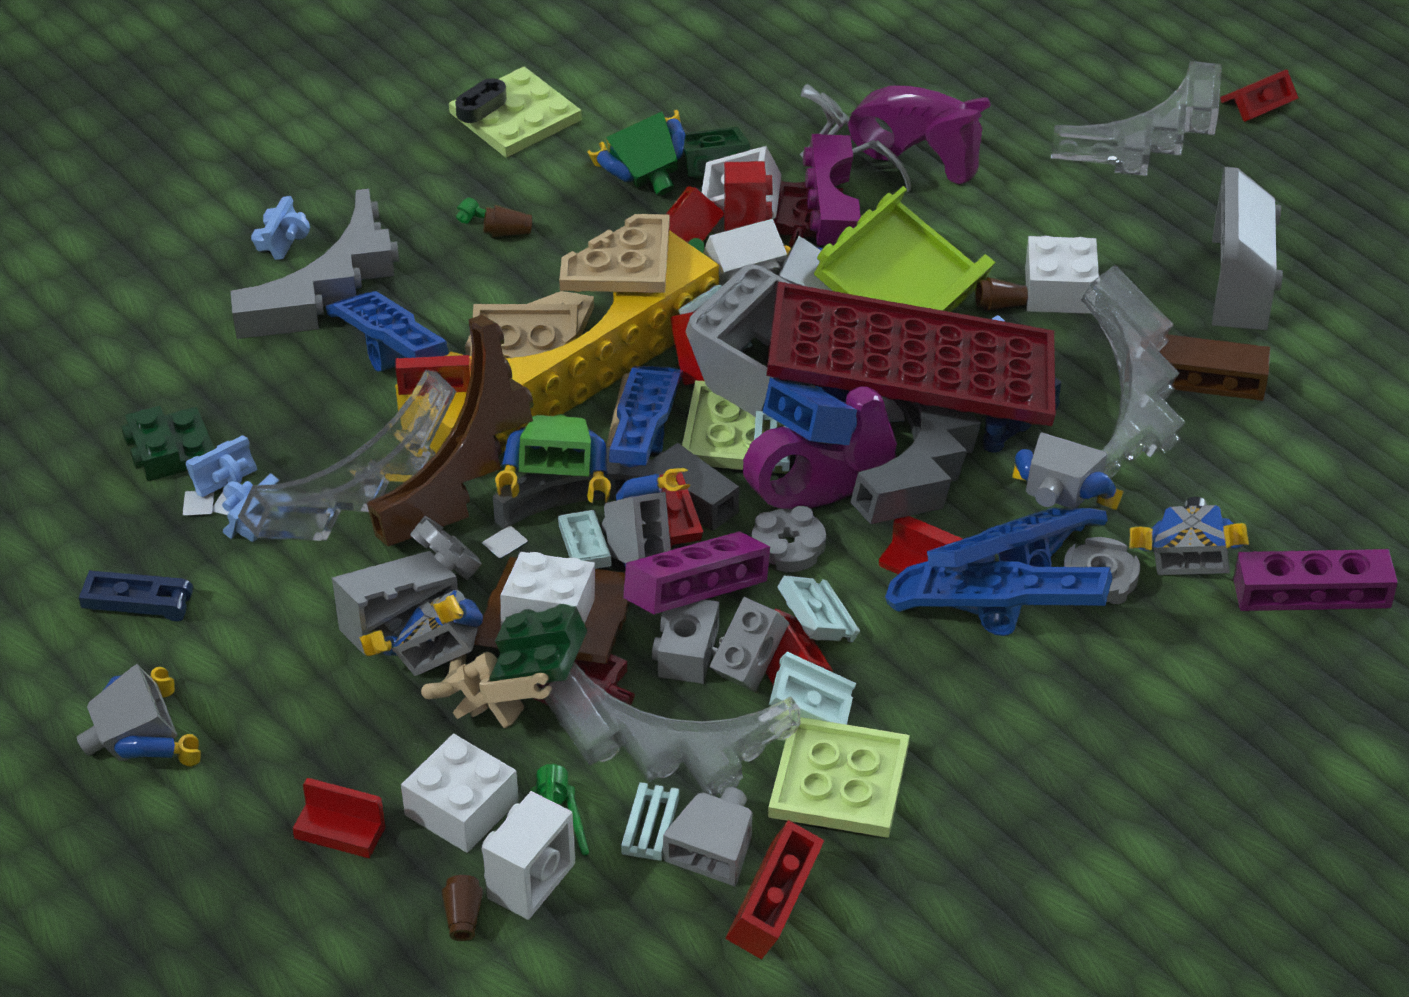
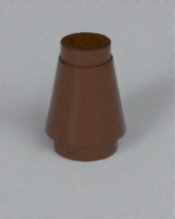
[483,205,532,238]
[975,277,1028,311]
[442,875,484,941]

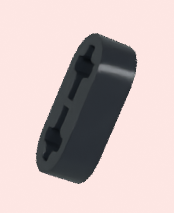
[455,78,507,123]

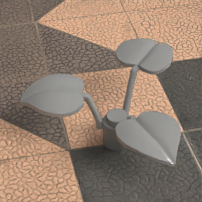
[800,84,911,192]

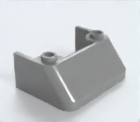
[1212,167,1283,330]
[686,264,792,417]

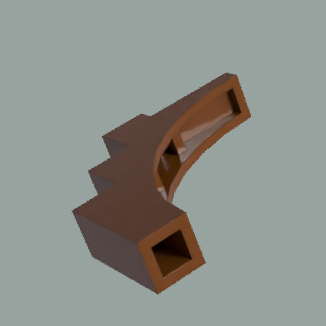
[367,315,534,546]

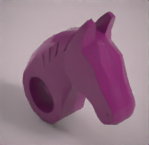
[848,86,991,184]
[743,387,897,509]

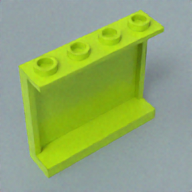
[814,186,996,312]

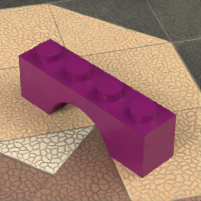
[803,134,861,246]

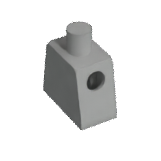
[663,787,752,886]

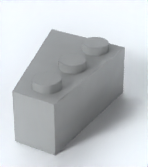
[332,551,458,656]

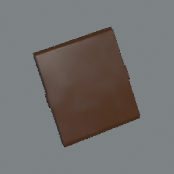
[474,557,630,664]

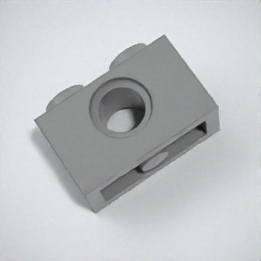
[709,597,789,692]
[652,600,719,684]

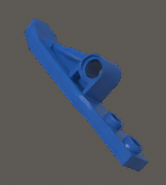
[326,291,449,372]
[609,366,683,467]
[927,508,1107,573]
[885,561,1113,636]

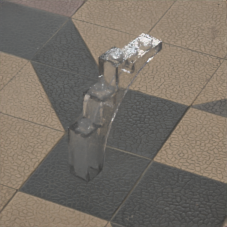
[1051,61,1222,176]
[1081,265,1186,478]
[238,370,457,541]
[538,662,801,796]

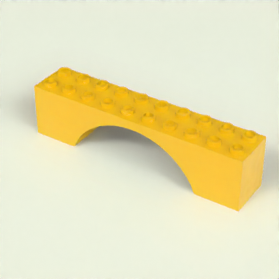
[395,230,719,460]

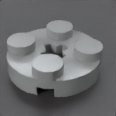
[752,506,826,572]
[410,516,482,580]
[1064,537,1140,604]

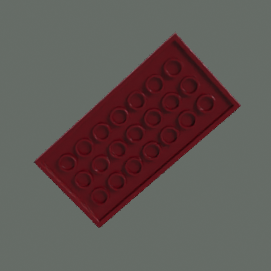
[766,281,1056,426]

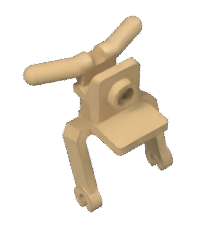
[421,652,552,729]

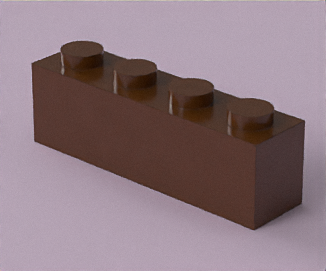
[1123,330,1270,401]

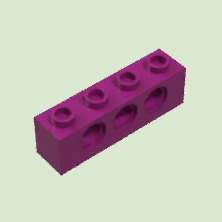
[623,531,770,614]
[1233,549,1398,611]

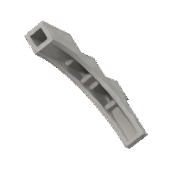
[230,189,399,339]

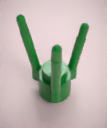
[530,764,589,856]

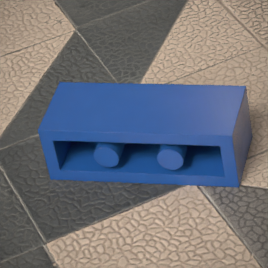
[763,378,857,445]

